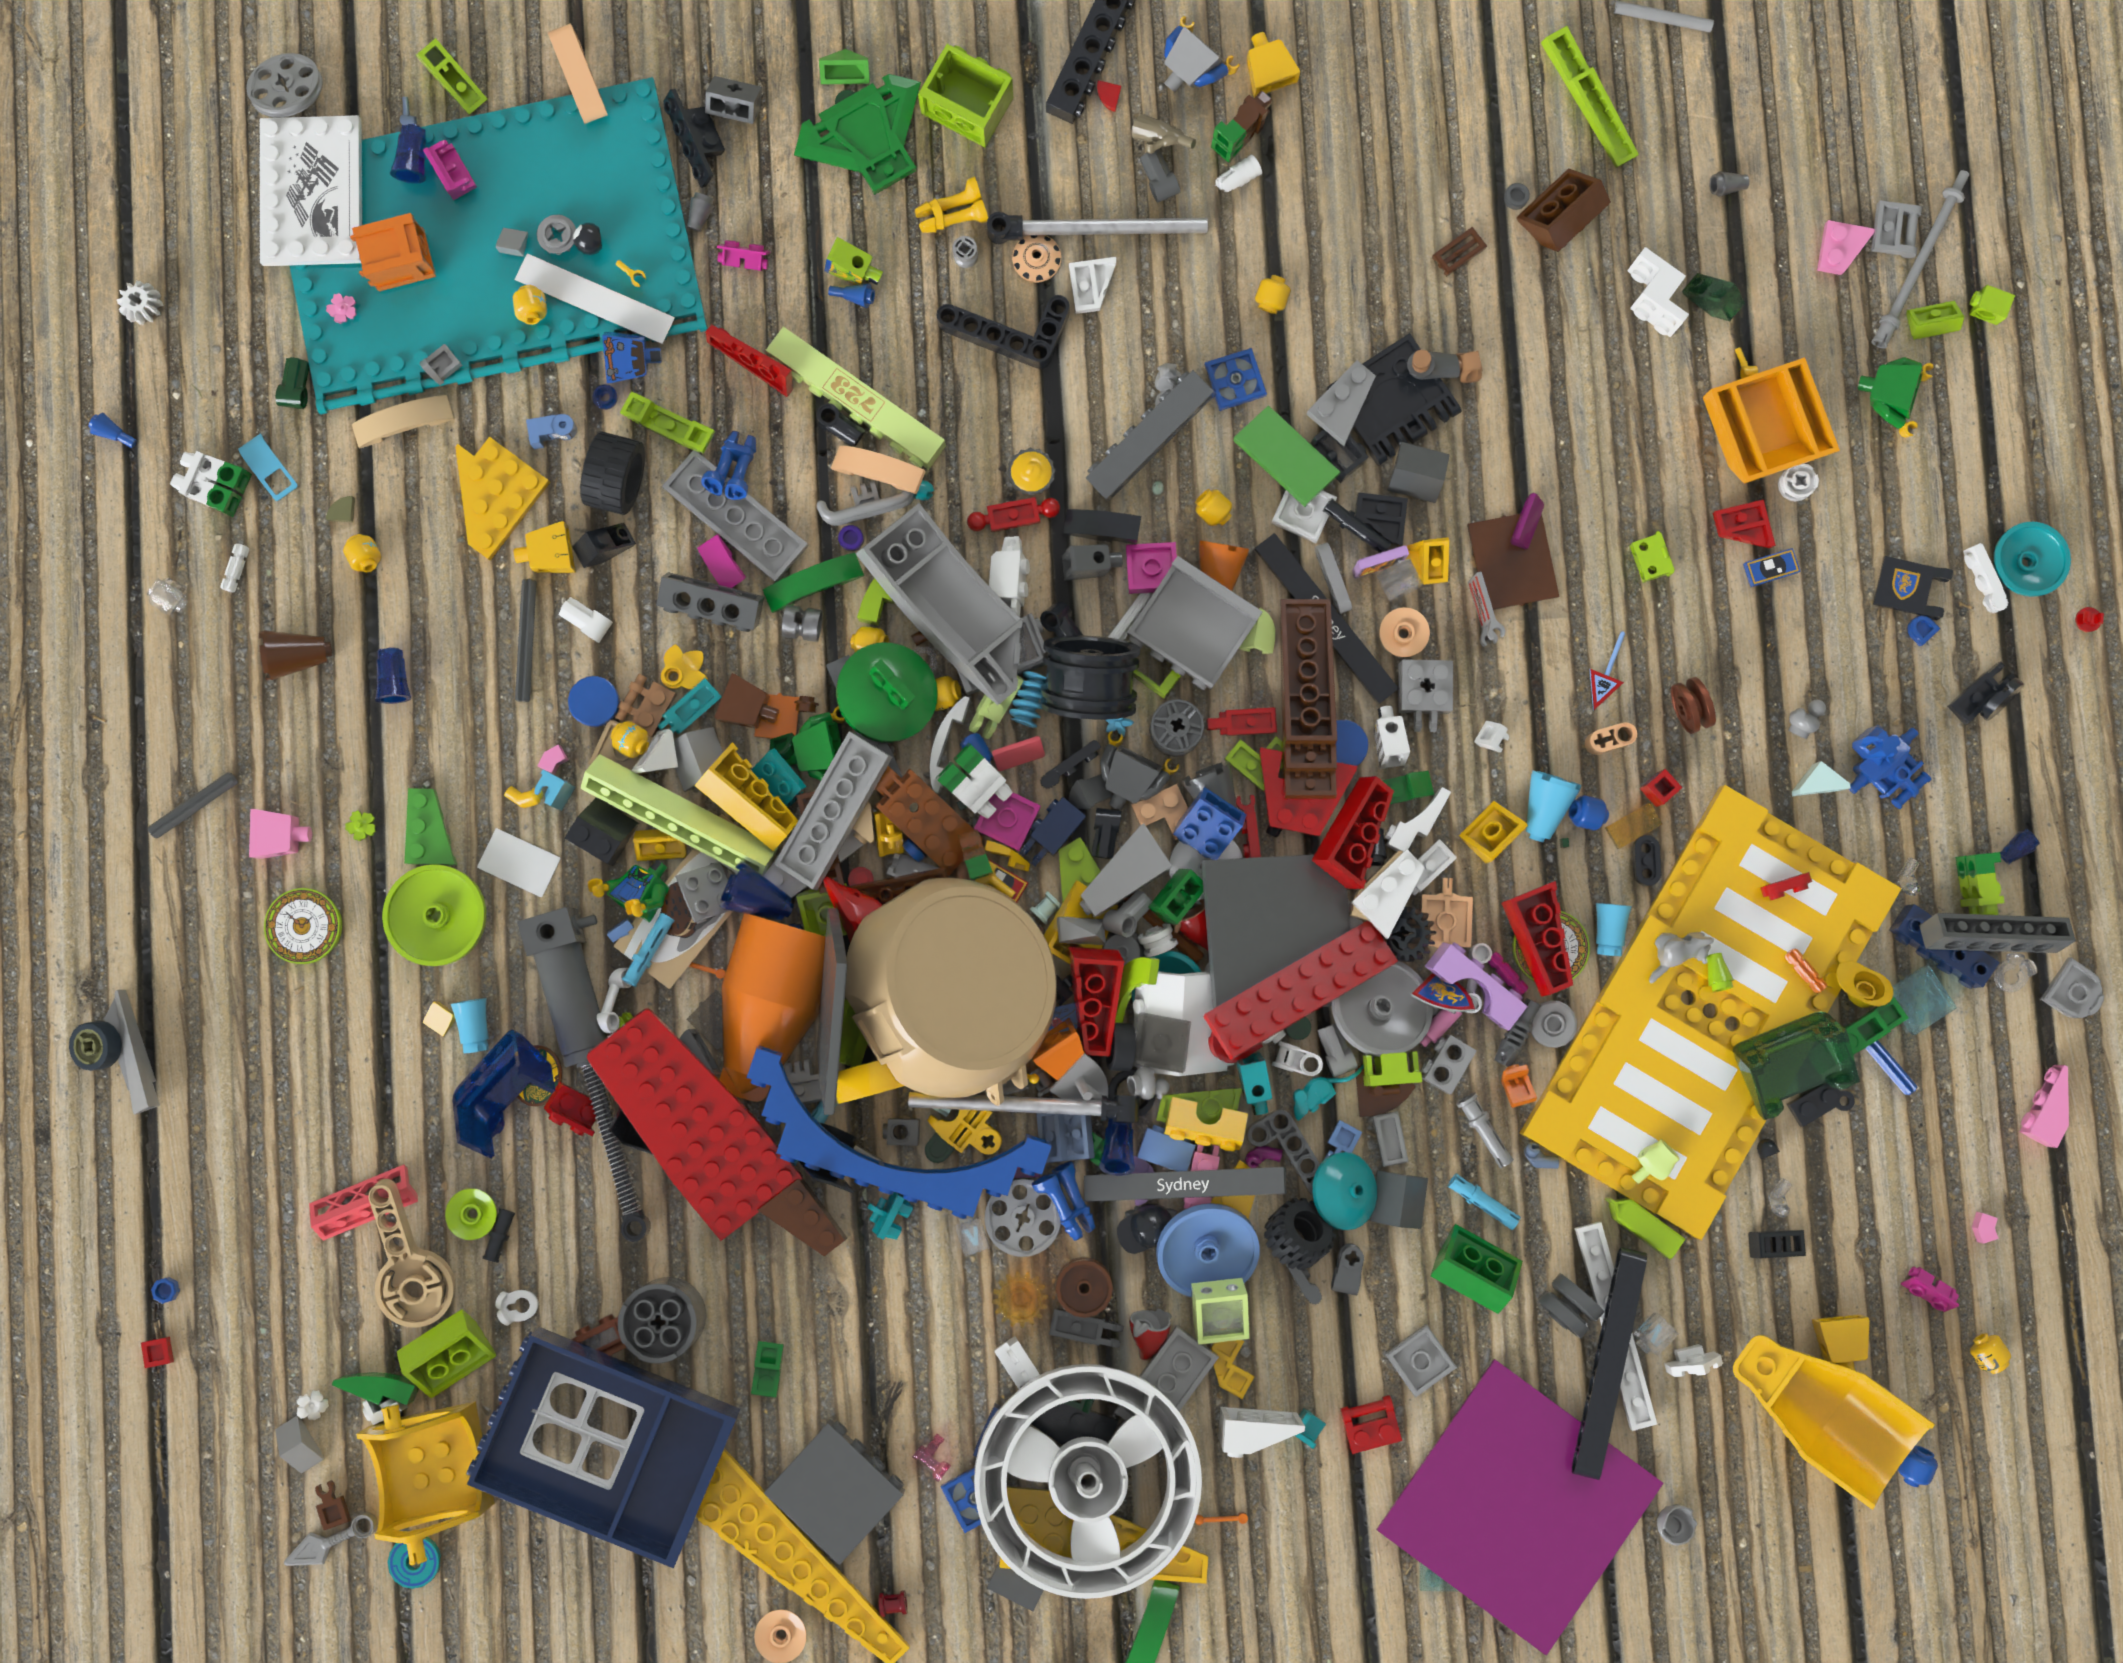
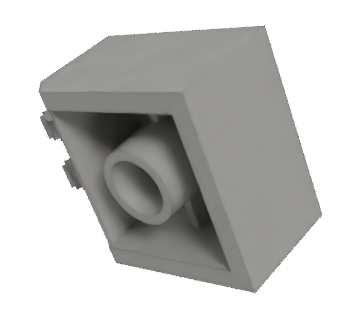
[1398,660,1453,732]

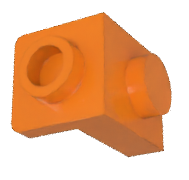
[1501,1064,1537,1108]

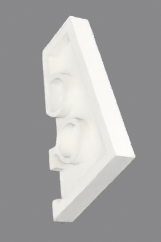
[1351,849,1425,939]

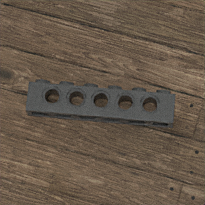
[1919,913,2076,953]

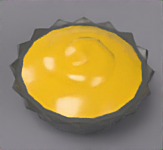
[1007,447,1056,496]

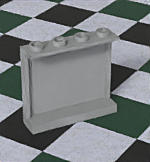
[1127,556,1263,690]

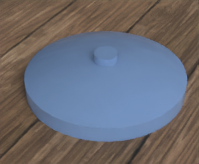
[1156,1204,1260,1297]

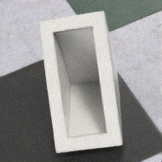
[631,729,678,774]

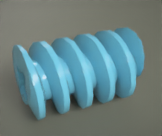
[1009,671,1047,728]

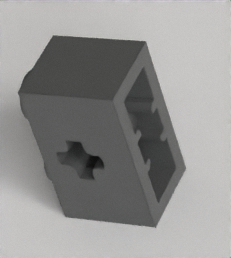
[705,76,762,124]

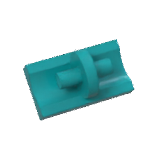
[867,1192,913,1240]

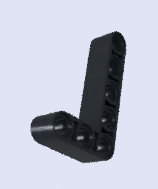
[936,295,1070,369]

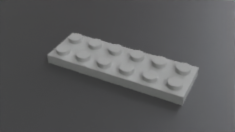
[662,450,809,582]
[774,731,893,890]

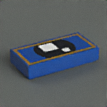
[1743,548,1801,587]

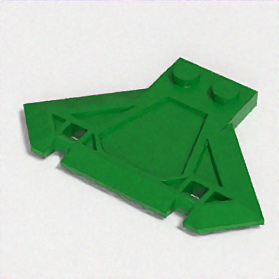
[794,74,921,195]

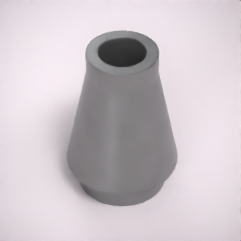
[1709,171,1749,197]
[687,192,714,232]

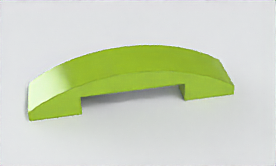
[620,391,715,453]

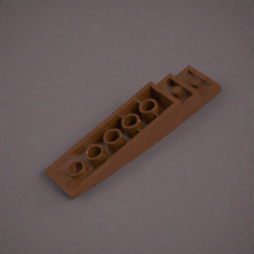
[1280,599,1337,799]

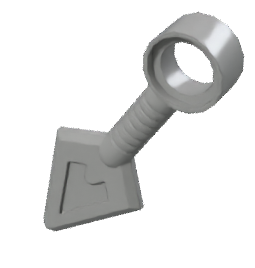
[284,1512,378,1566]

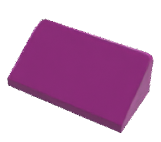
[1510,493,1544,549]

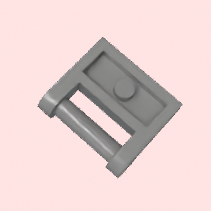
[1871,200,1922,258]

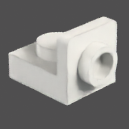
[362,1399,408,1425]

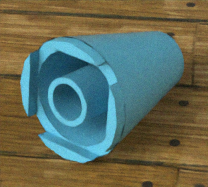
[1526,770,1582,842]

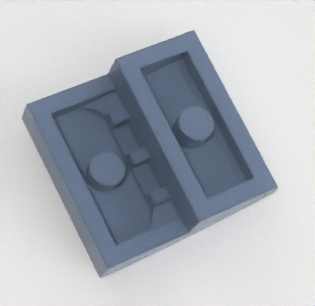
[1036,1113,1094,1163]

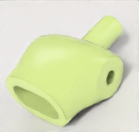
[1632,1139,1680,1184]

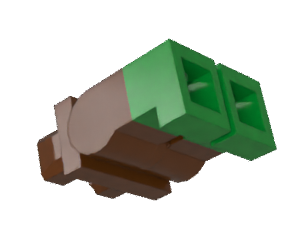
[1211,91,1272,163]

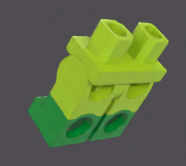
[1955,852,2005,915]

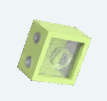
[1191,1278,1249,1345]

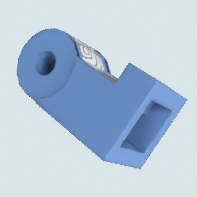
[526,414,577,450]

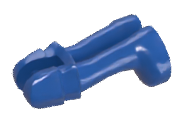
[701,431,756,500]
[1032,1161,1096,1241]

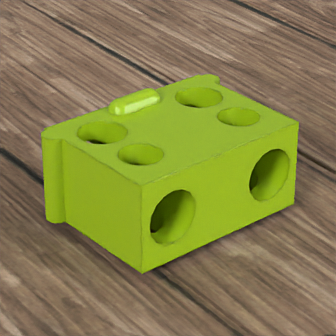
[1630,531,1675,583]

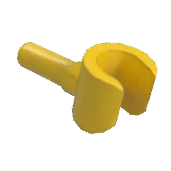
[616,260,646,287]
[1735,347,1758,379]

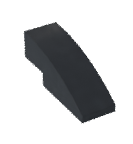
[1063,509,1142,544]

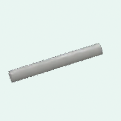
[1614,1,1714,32]

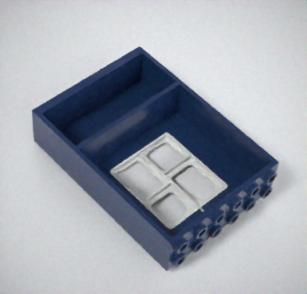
[466,1327,740,1569]

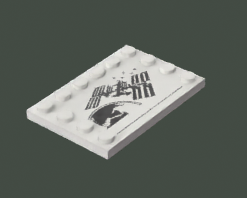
[260,115,362,266]

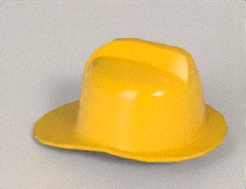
[1836,961,1893,1008]

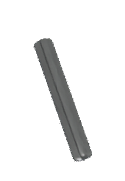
[147,772,238,838]

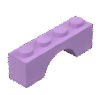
[1425,942,1528,1030]

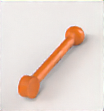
[689,962,726,979]
[1195,1512,1248,1525]

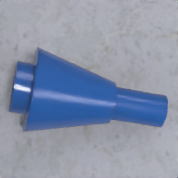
[828,283,875,308]
[88,412,137,448]

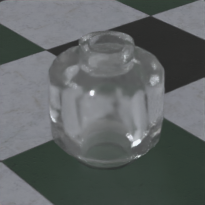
[147,578,188,615]

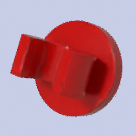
[2075,607,2104,632]

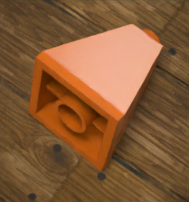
[1032,1018,1084,1081]

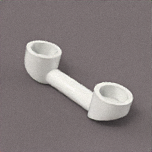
[1466,943,1492,1013]
[597,968,632,1033]

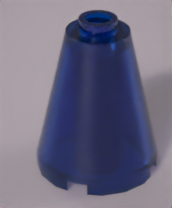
[719,861,794,920]

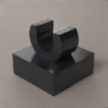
[1056,974,1074,1006]

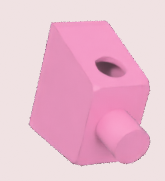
[249,809,312,859]

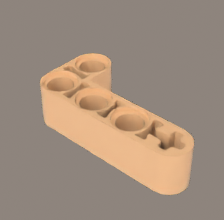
[548,23,608,124]

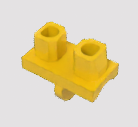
[873,811,904,857]

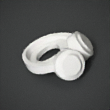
[495,1290,539,1326]

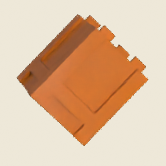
[350,213,437,292]

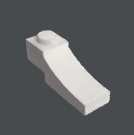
[1385,787,1451,852]

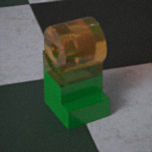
[958,829,993,881]

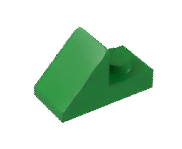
[1382,770,1434,805]

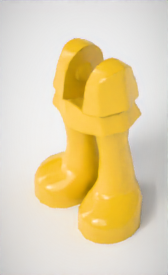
[915,176,988,233]

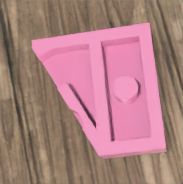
[1817,220,1875,275]

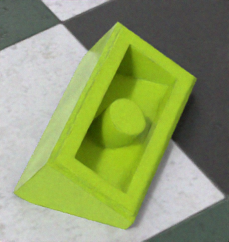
[1906,301,1964,340]

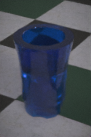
[390,124,427,184]
[375,648,411,704]
[1099,1119,1135,1176]

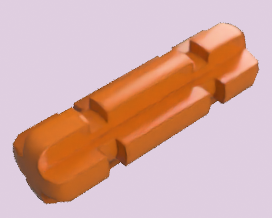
[1785,948,1827,993]

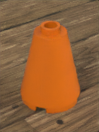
[1199,540,1249,591]

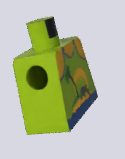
[824,237,883,285]

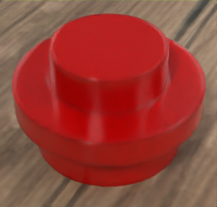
[848,867,874,886]

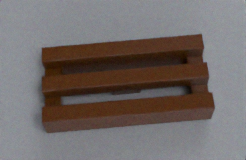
[1432,227,1487,277]

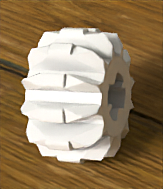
[117,280,164,325]

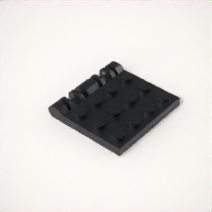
[1327,333,1462,466]

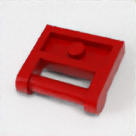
[1340,1395,1402,1454]

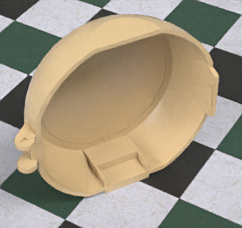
[845,878,1057,1106]

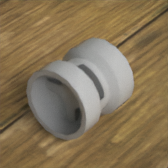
[952,236,978,268]

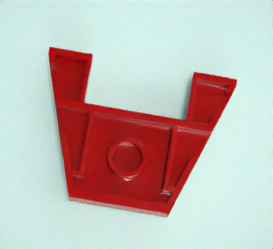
[1259,747,1357,836]

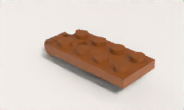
[875,766,984,875]

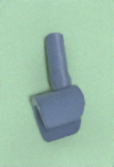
[400,97,417,130]

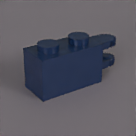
[1019,797,1086,867]

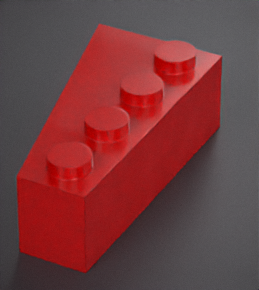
[1501,881,1573,997]

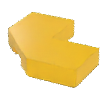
[1210,1328,1254,1399]

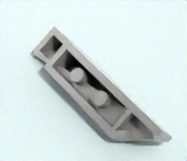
[104,990,160,1115]

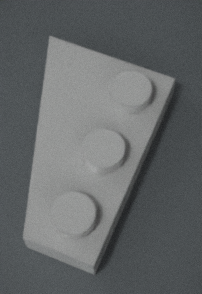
[1307,360,1376,446]

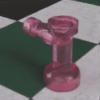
[912,1434,951,1482]

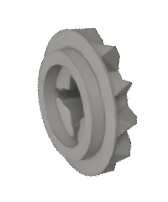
[537,215,576,255]

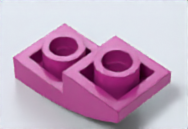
[697,534,746,588]

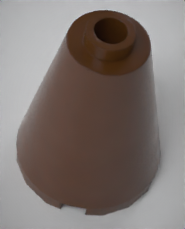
[259,630,332,681]

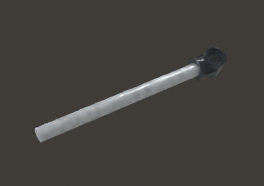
[987,212,1208,244]
[908,1092,1139,1123]

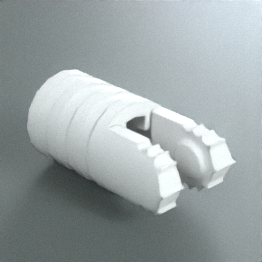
[1215,154,1262,192]

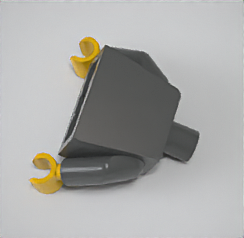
[1100,731,1179,810]

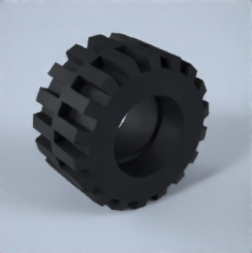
[1264,1198,1336,1270]

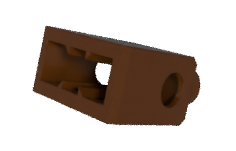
[714,673,779,729]

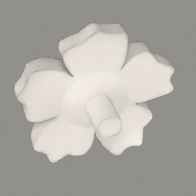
[297,1390,329,1420]

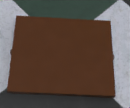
[1467,514,1560,610]

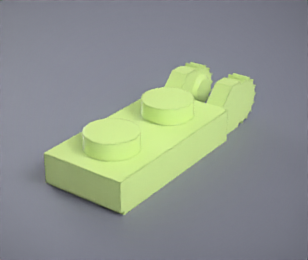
[969,676,1024,739]

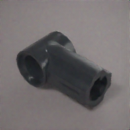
[817,404,865,447]
[1040,601,1083,637]
[1092,808,1122,859]

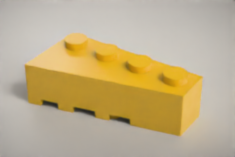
[695,742,798,851]

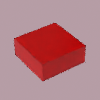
[141,1336,174,1368]

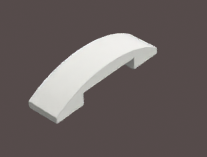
[930,696,971,795]

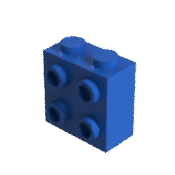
[1173,787,1247,860]

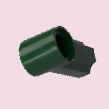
[275,357,309,410]

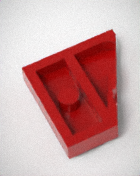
[1712,500,1776,548]

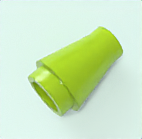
[1707,953,1734,992]

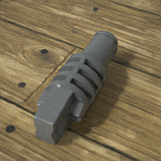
[1495,998,1541,1067]

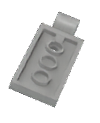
[1114,1325,1219,1435]

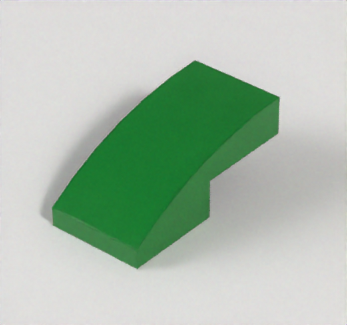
[751,1341,784,1398]

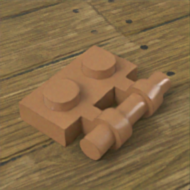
[615,674,677,737]

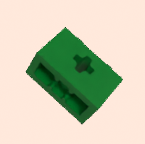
[1148,869,1204,925]

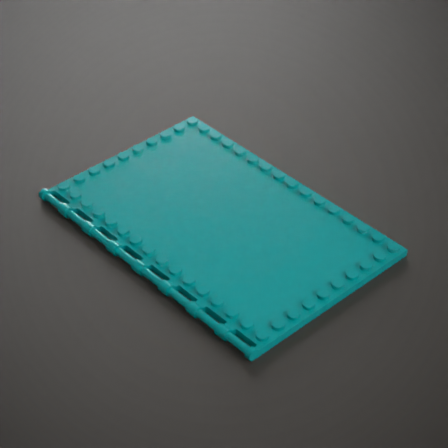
[289,77,708,415]

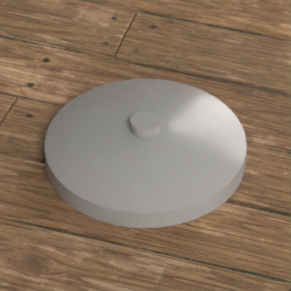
[1332,961,1433,1057]

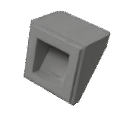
[496,228,528,257]

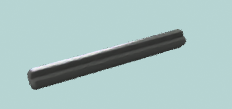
[515,579,537,702]

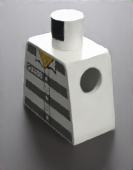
[1374,706,1410,769]

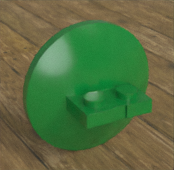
[836,642,938,743]

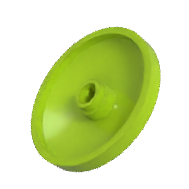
[382,865,486,966]

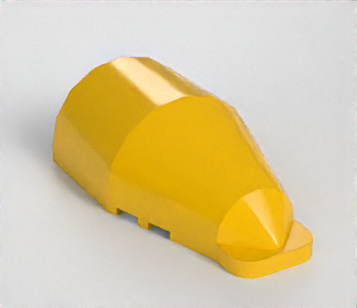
[1733,1335,1935,1510]

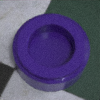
[838,525,864,551]

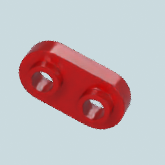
[1760,872,1812,901]

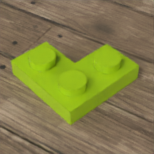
[1224,737,1284,792]

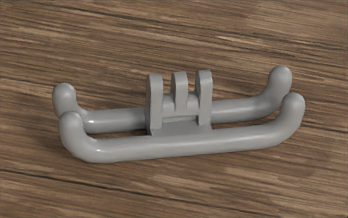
[817,480,915,526]

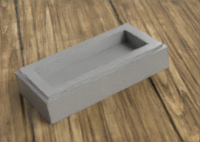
[1372,1111,1409,1167]

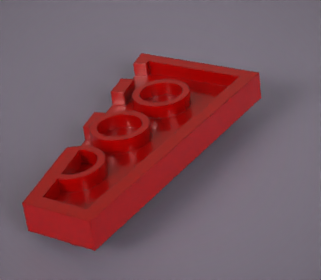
[705,324,793,397]

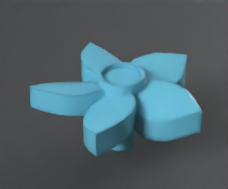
[1106,718,1134,737]

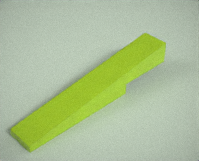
[1541,26,1639,168]

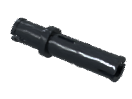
[1322,498,1391,553]

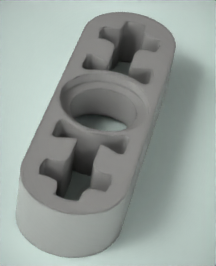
[1315,542,1352,614]

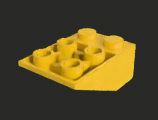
[1044,880,1118,965]

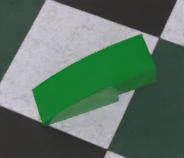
[332,1372,419,1405]

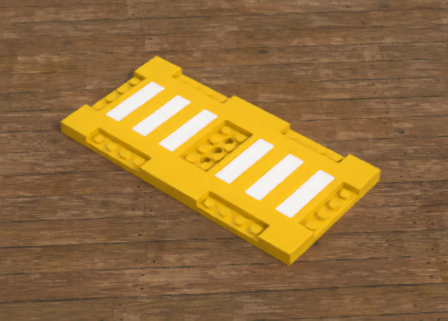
[1520,785,1902,1241]

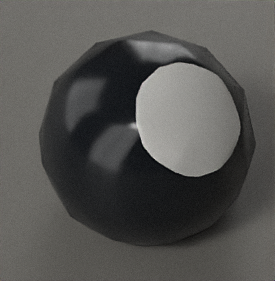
[573,223,602,255]

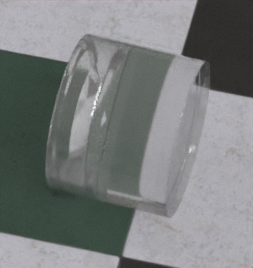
[1377,559,1423,602]

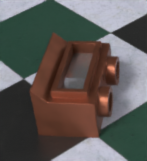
[571,1314,627,1356]

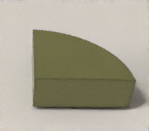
[326,496,355,522]

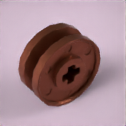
[1671,677,1716,734]

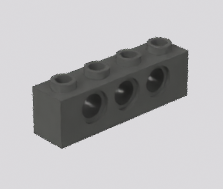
[656,572,764,632]

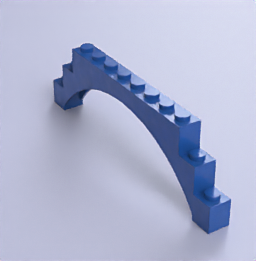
[747,1045,1052,1219]

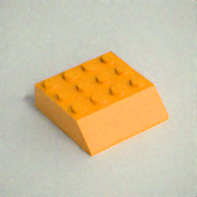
[1703,357,1840,484]

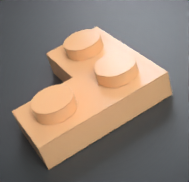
[1131,784,1188,840]

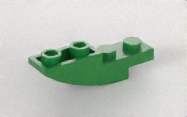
[1806,997,1909,1074]

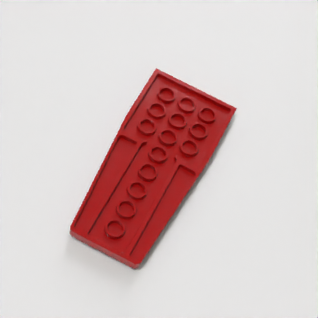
[587,1008,803,1241]

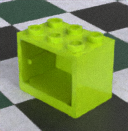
[918,44,1013,148]

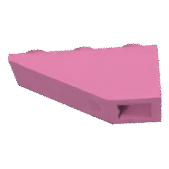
[2019,1065,2069,1148]

